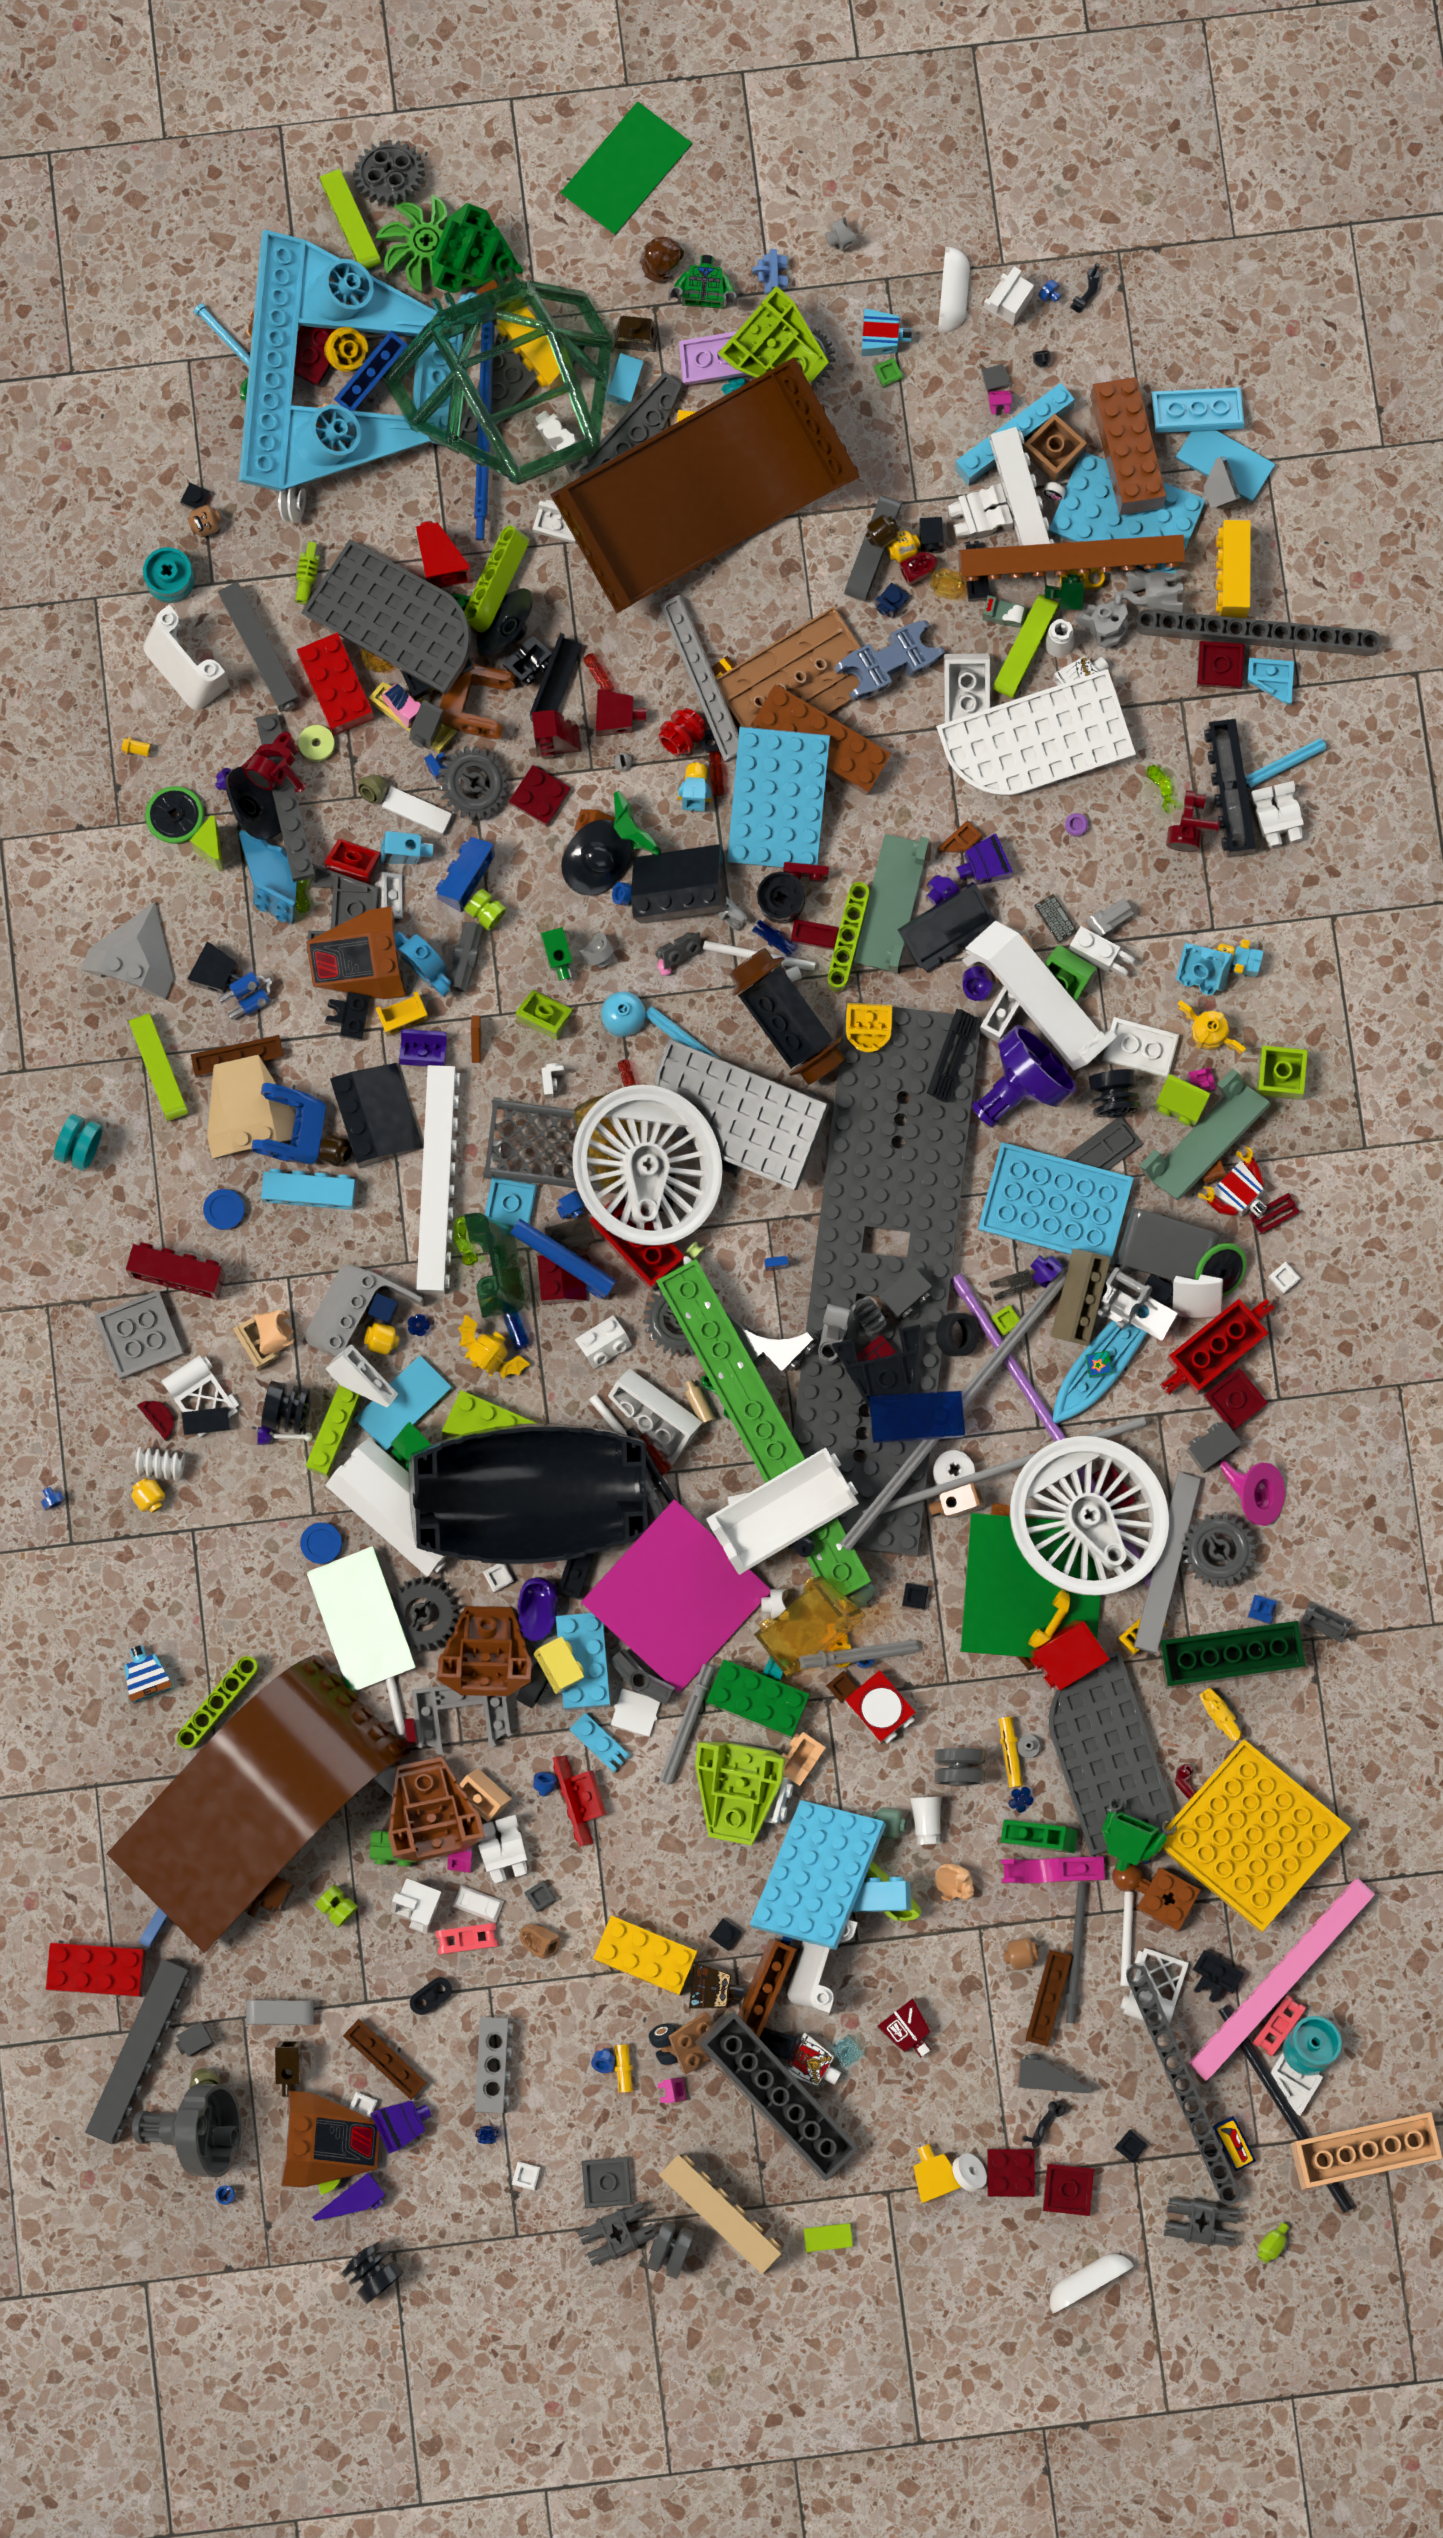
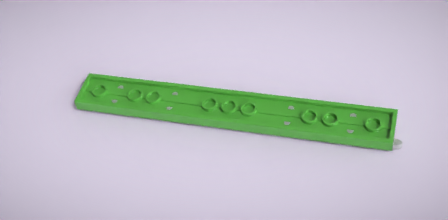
[656,1256,872,1609]

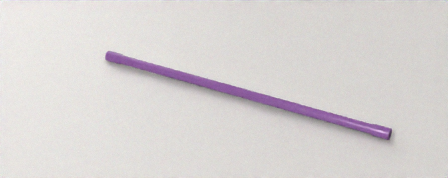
[950,1273,1172,1602]

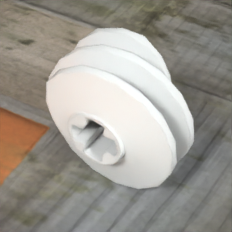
[278,486,306,523]
[933,1450,975,1485]

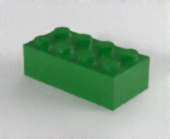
[706,1659,810,1739]

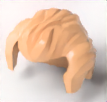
[935,1863,974,1902]

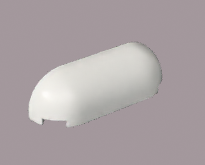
[938,247,970,332]
[1050,2254,1134,2314]

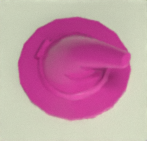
[1220,1460,1285,1526]

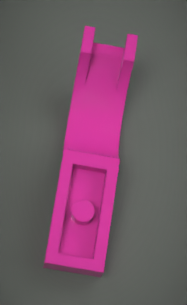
[1000,1856,1105,1883]

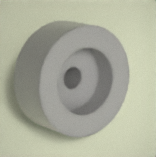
[1017,1735,1040,1759]

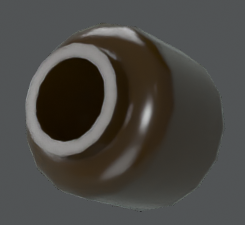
[865,515,900,548]
[318,1134,352,1167]

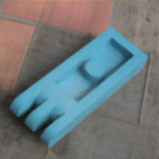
[569,1713,630,1773]

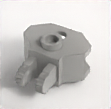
[1075,601,1129,649]

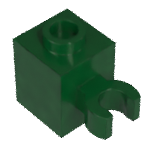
[1044,574,1084,610]

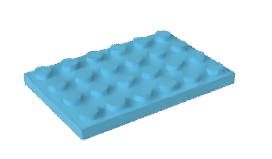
[1048,452,1205,573]
[727,726,830,867]
[978,1142,1134,1266]
[750,1800,886,1950]

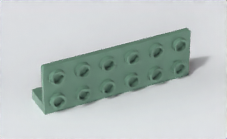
[854,834,929,973]
[1139,1068,1271,1200]

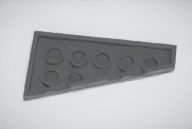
[455,333,537,456]
[579,371,682,475]

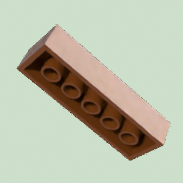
[1090,377,1166,515]
[750,684,892,795]

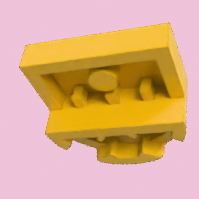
[846,1003,892,1052]

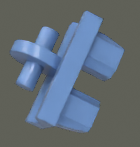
[752,249,788,294]

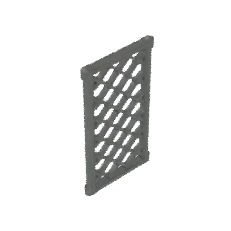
[482,1097,640,1194]

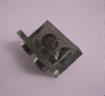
[544,1216,595,1249]

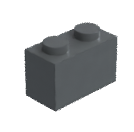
[879,1266,932,1320]
[1187,1421,1242,1473]

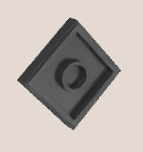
[582,2157,632,2209]

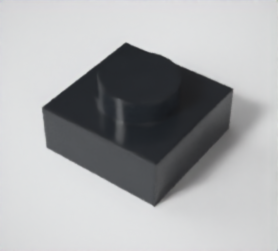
[180,483,210,510]
[709,1918,741,1951]

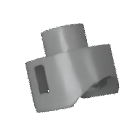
[825,217,857,251]
[579,933,613,968]

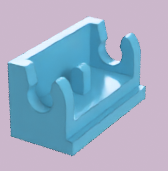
[604,353,644,406]

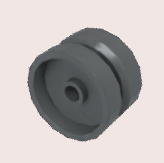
[934,1748,985,1786]
[646,2219,695,2280]

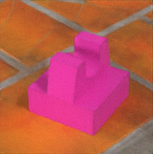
[988,390,1012,414]
[1188,1067,1216,1092]
[447,1846,472,1873]
[657,2077,687,2103]

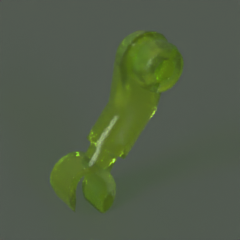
[1146,764,1176,813]
[295,879,310,913]
[453,1215,478,1266]

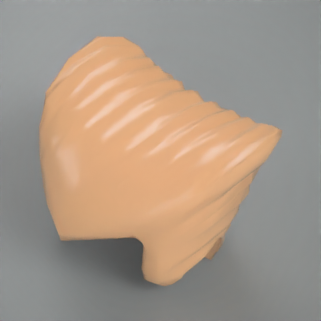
[253,1310,294,1355]

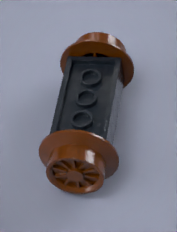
[729,948,845,1085]

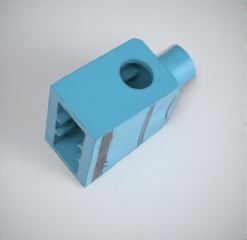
[380,831,433,864]

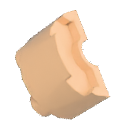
[781,1732,826,1786]

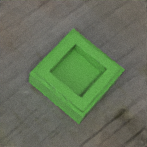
[873,357,903,388]

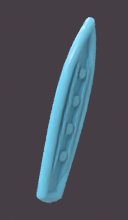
[1053,1298,1149,1424]

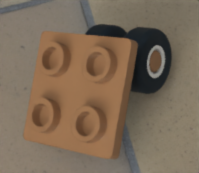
[649,2012,713,2074]

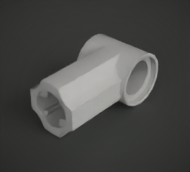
[1086,899,1134,938]

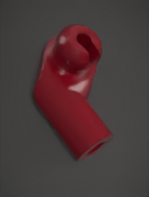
[1175,1764,1197,1800]

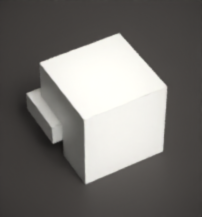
[984,267,1034,326]
[391,1878,441,1935]

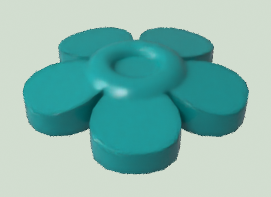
[721,377,746,395]

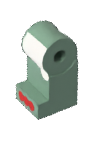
[982,595,1027,627]

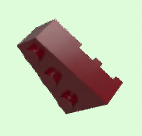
[532,710,582,759]

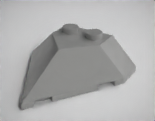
[81,902,174,1000]

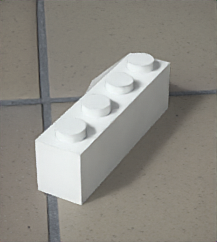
[608,1368,703,1465]

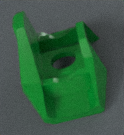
[613,791,662,856]

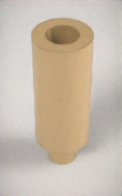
[685,1380,716,1426]

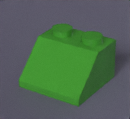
[1045,944,1097,1002]

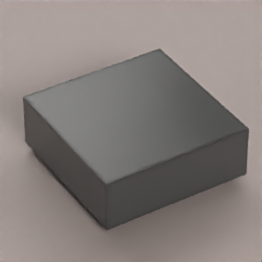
[981,364,1009,392]
[524,1880,556,1912]

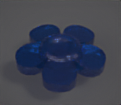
[1008,1787,1033,1813]

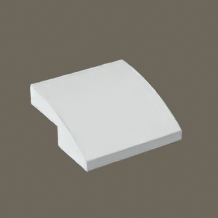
[1173,1275,1223,1318]

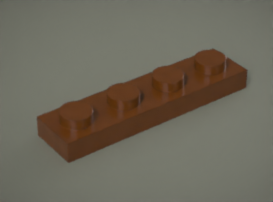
[190,1035,284,1078]
[1025,1949,1072,2047]
[343,2019,427,2100]

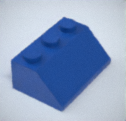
[435,837,495,912]

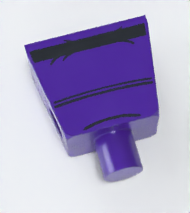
[955,833,1013,885]
[370,2101,431,2154]

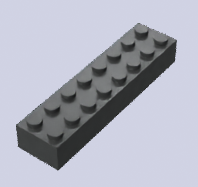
[694,2010,859,2181]

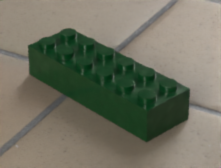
[1159,1621,1305,1689]

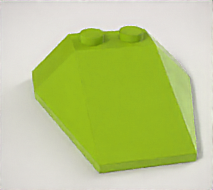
[718,286,829,383]
[695,1741,785,1846]

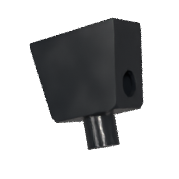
[187,942,242,994]

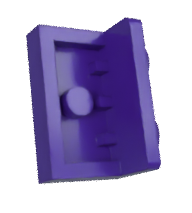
[399,1029,447,1066]

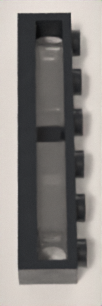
[1204,718,1256,858]

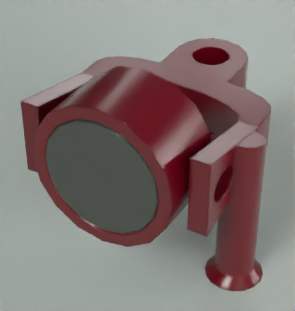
[241,732,306,793]
[1166,790,1220,852]

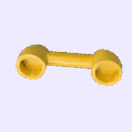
[1028,1589,1070,1648]

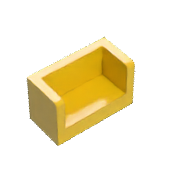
[375,991,429,1037]

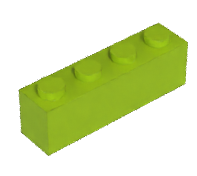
[305,1384,362,1478]

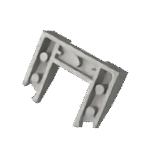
[411,1685,511,1755]

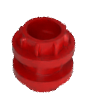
[659,708,706,756]

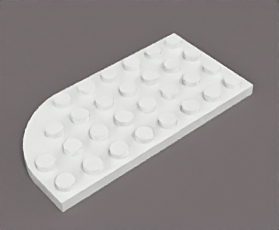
[936,669,1136,796]

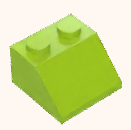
[1154,1074,1210,1127]

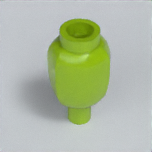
[1256,2222,1290,2264]

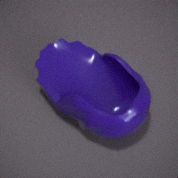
[517,1577,559,1642]

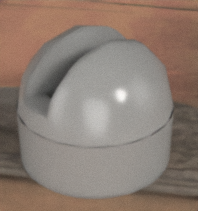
[614,753,632,772]

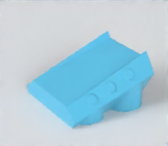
[1176,943,1234,996]

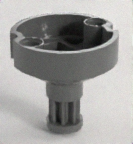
[132,2083,241,2178]

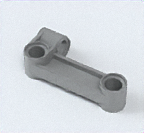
[818,1304,851,1365]

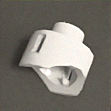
[761,1589,789,1620]

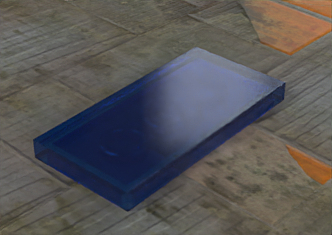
[869,1391,965,1443]

